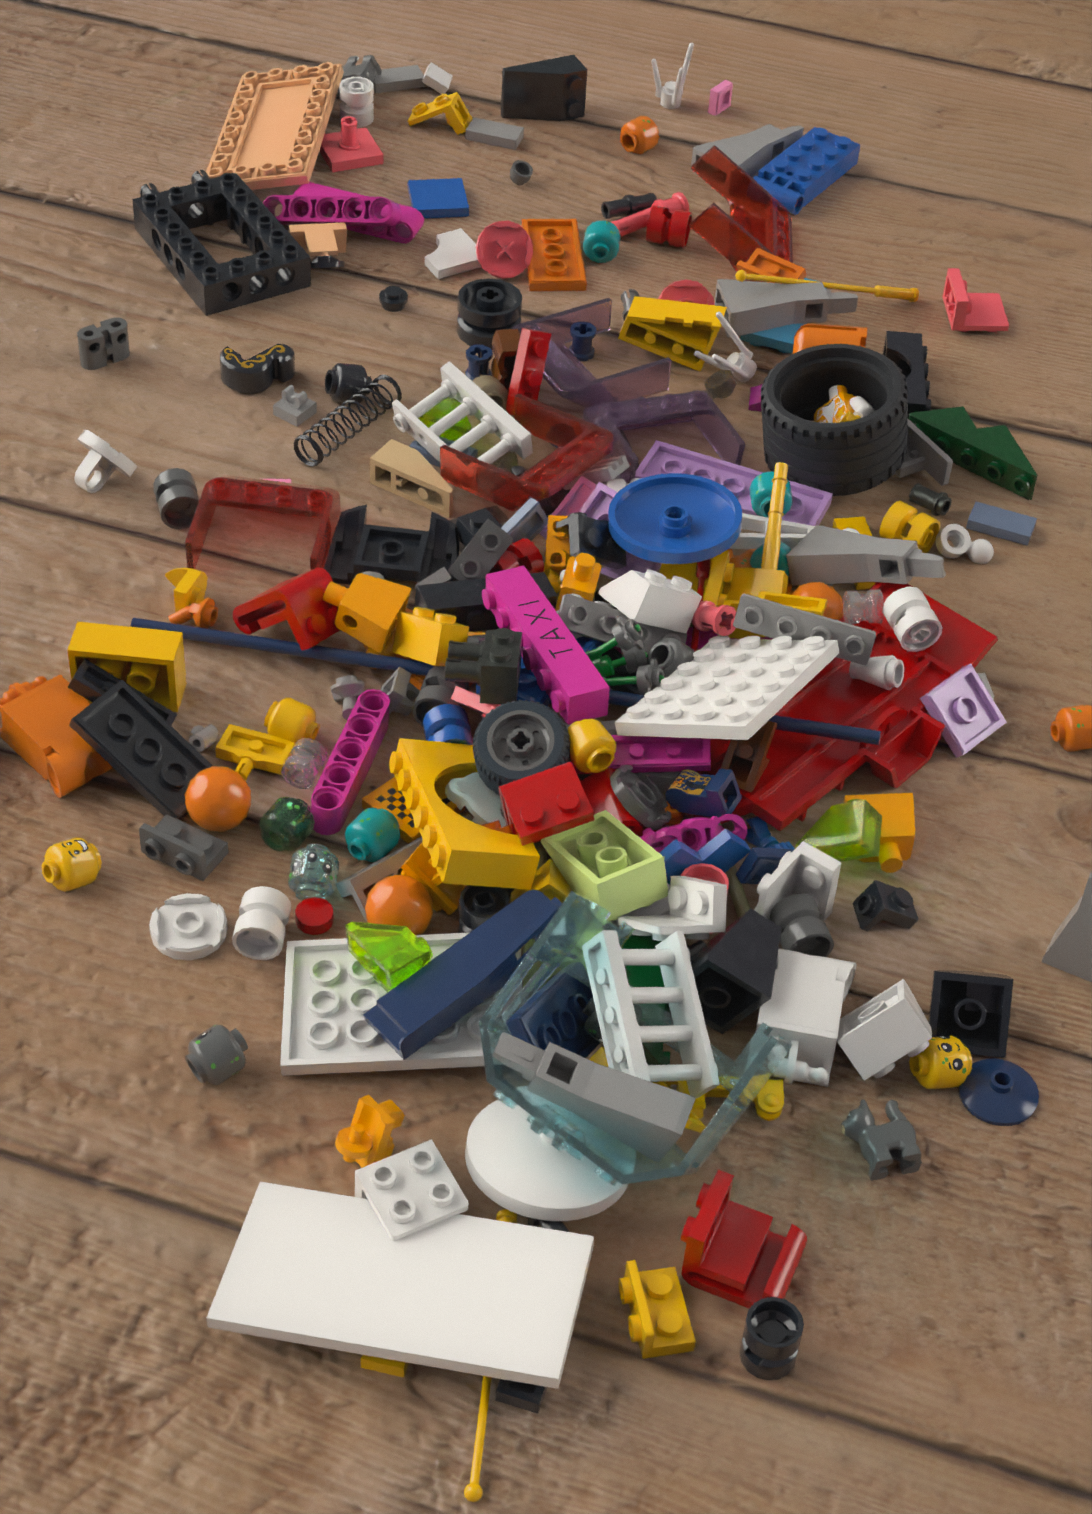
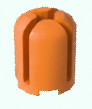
[793,323,868,354]

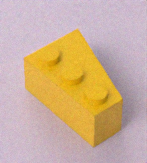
[618,296,727,372]

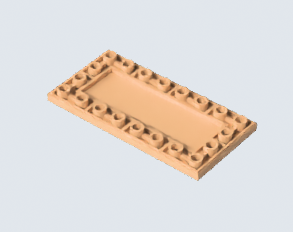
[206,62,344,190]

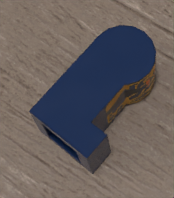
[665,769,742,818]

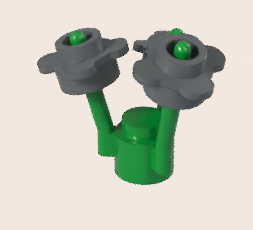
[585,615,665,694]

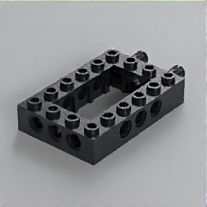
[132,170,311,316]

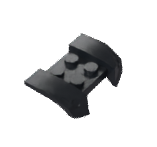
[324,505,459,585]

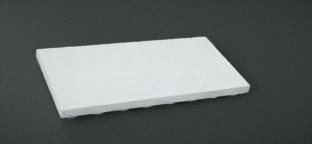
[206,1182,594,1389]

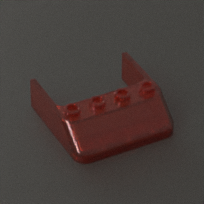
[689,145,793,271]
[440,393,613,511]
[185,476,341,570]

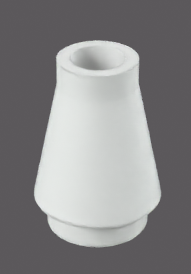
[849,655,904,690]

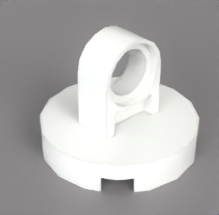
[74,430,137,493]

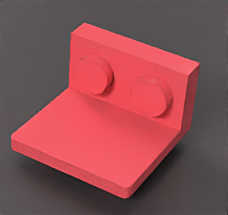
[942,268,1009,332]

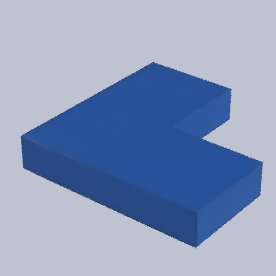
[659,829,751,882]

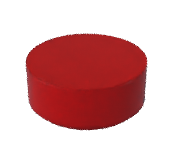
[295,897,334,935]

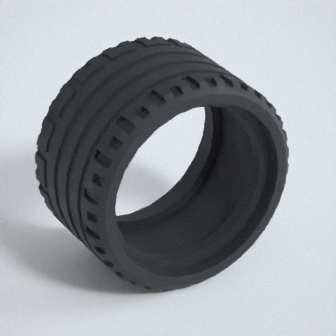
[761,344,908,496]

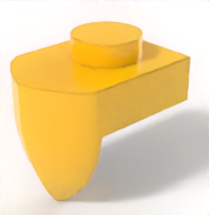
[165,567,208,612]

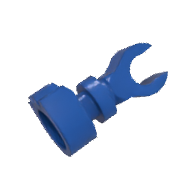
[746,816,795,849]

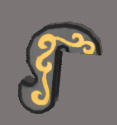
[220,344,295,394]

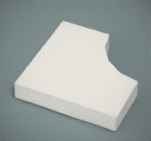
[425,228,481,279]

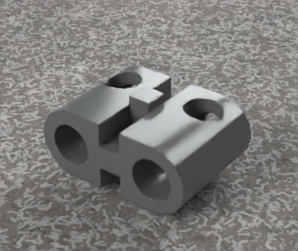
[77,318,130,370]

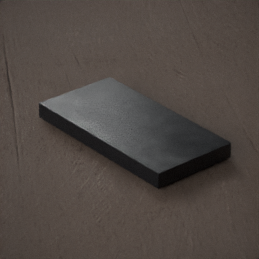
[69,680,213,820]

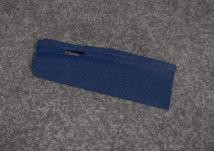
[363,890,572,1060]

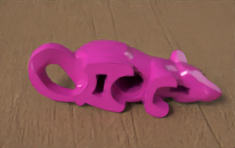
[640,814,747,852]

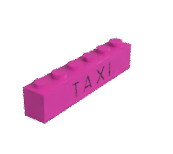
[482,566,609,725]

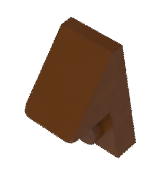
[721,720,777,792]

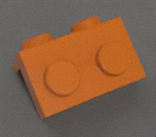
[736,248,807,284]

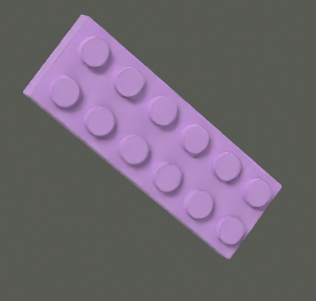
[633,440,833,526]

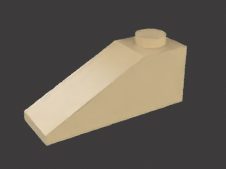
[370,439,453,518]

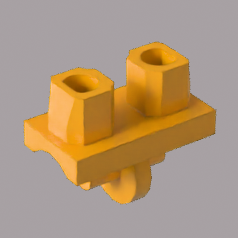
[544,515,572,575]
[400,842,467,915]
[335,1094,405,1168]

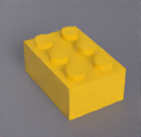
[67,621,187,712]

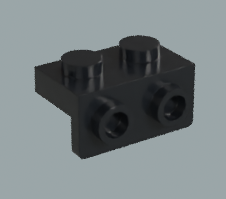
[556,512,627,570]

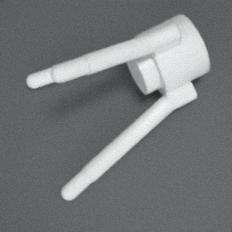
[651,43,694,109]
[694,312,757,382]

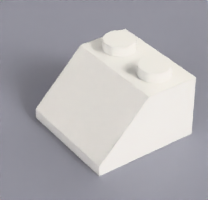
[598,569,702,633]
[837,979,932,1081]

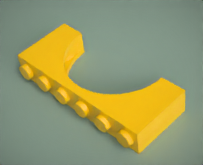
[389,738,540,890]

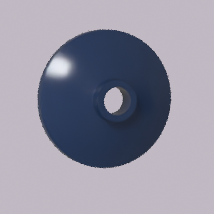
[958,1059,1039,1126]

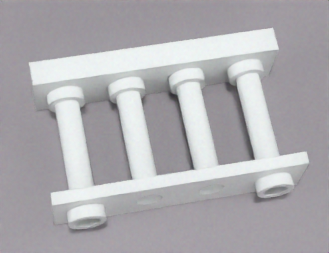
[392,361,533,495]
[582,930,720,1098]

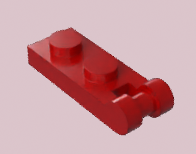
[506,328,551,418]

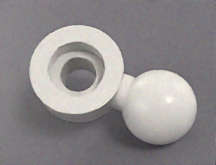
[936,524,994,564]

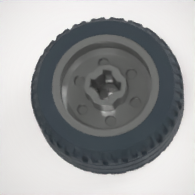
[473,700,571,796]

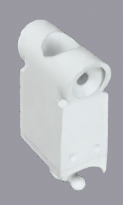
[749,948,857,1087]

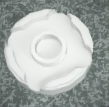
[149,893,228,960]

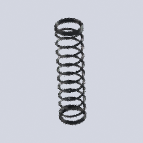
[294,374,402,467]

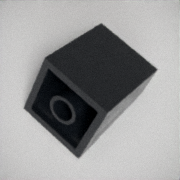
[690,909,782,1035]

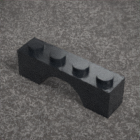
[882,331,931,417]

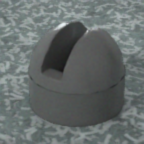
[510,160,533,185]

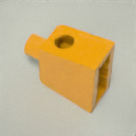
[323,573,412,653]
[840,793,915,873]

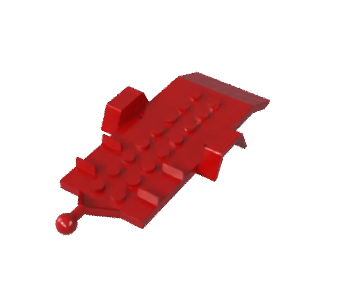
[671,582,998,831]

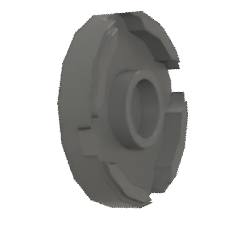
[610,765,671,830]

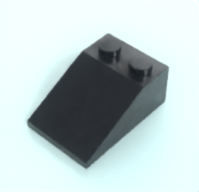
[501,55,588,121]

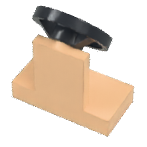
[289,222,347,268]

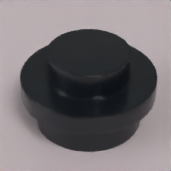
[379,286,408,312]

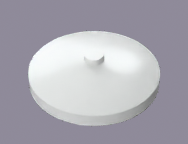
[465,1092,633,1221]

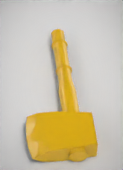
[723,462,788,601]

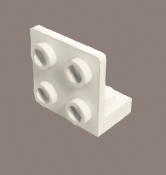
[754,841,841,921]
[618,876,727,941]
[355,1139,469,1241]

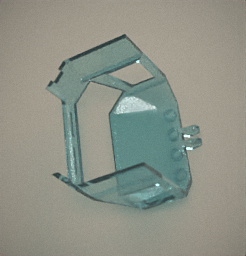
[479,891,793,1186]

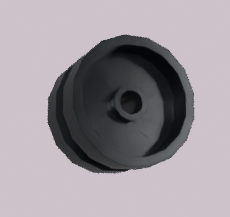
[457,278,523,350]

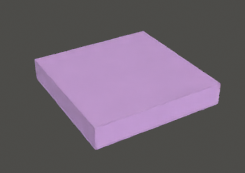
[920,663,1007,758]

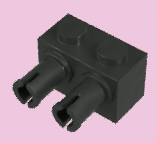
[445,628,522,704]

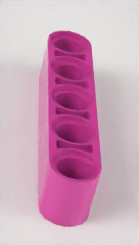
[293,182,424,244]
[263,195,402,227]
[310,689,390,835]

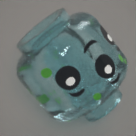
[288,844,340,900]

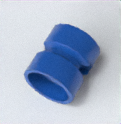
[423,704,473,745]

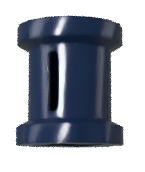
[568,322,597,361]
[465,344,493,381]

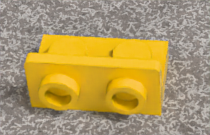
[618,1260,696,1359]

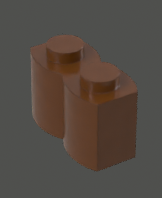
[491,329,521,393]

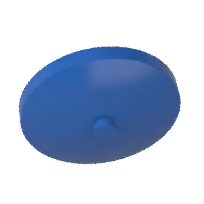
[608,473,742,564]

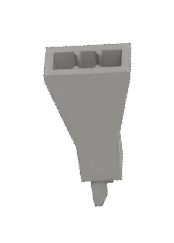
[691,124,804,194]
[714,279,858,338]
[786,525,946,585]
[1042,871,1092,982]
[492,1032,696,1163]

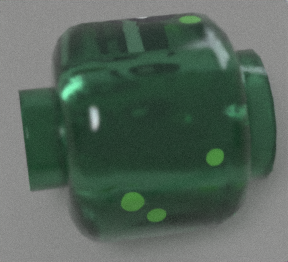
[259,796,315,851]

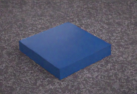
[408,178,469,219]

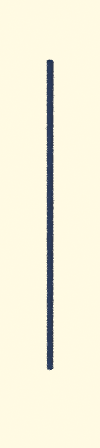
[130,618,881,745]

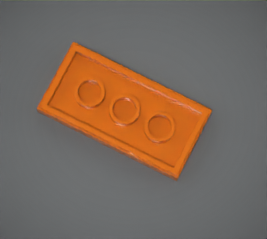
[521,219,587,291]

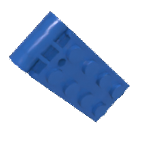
[747,127,861,215]

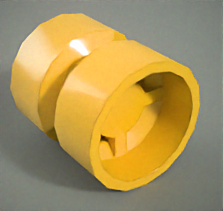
[879,500,941,553]

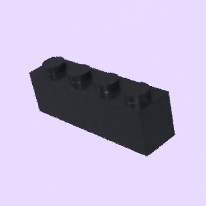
[414,572,557,632]

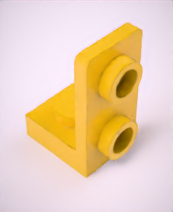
[407,92,473,135]

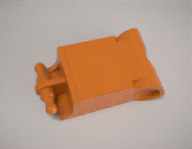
[0,674,113,799]

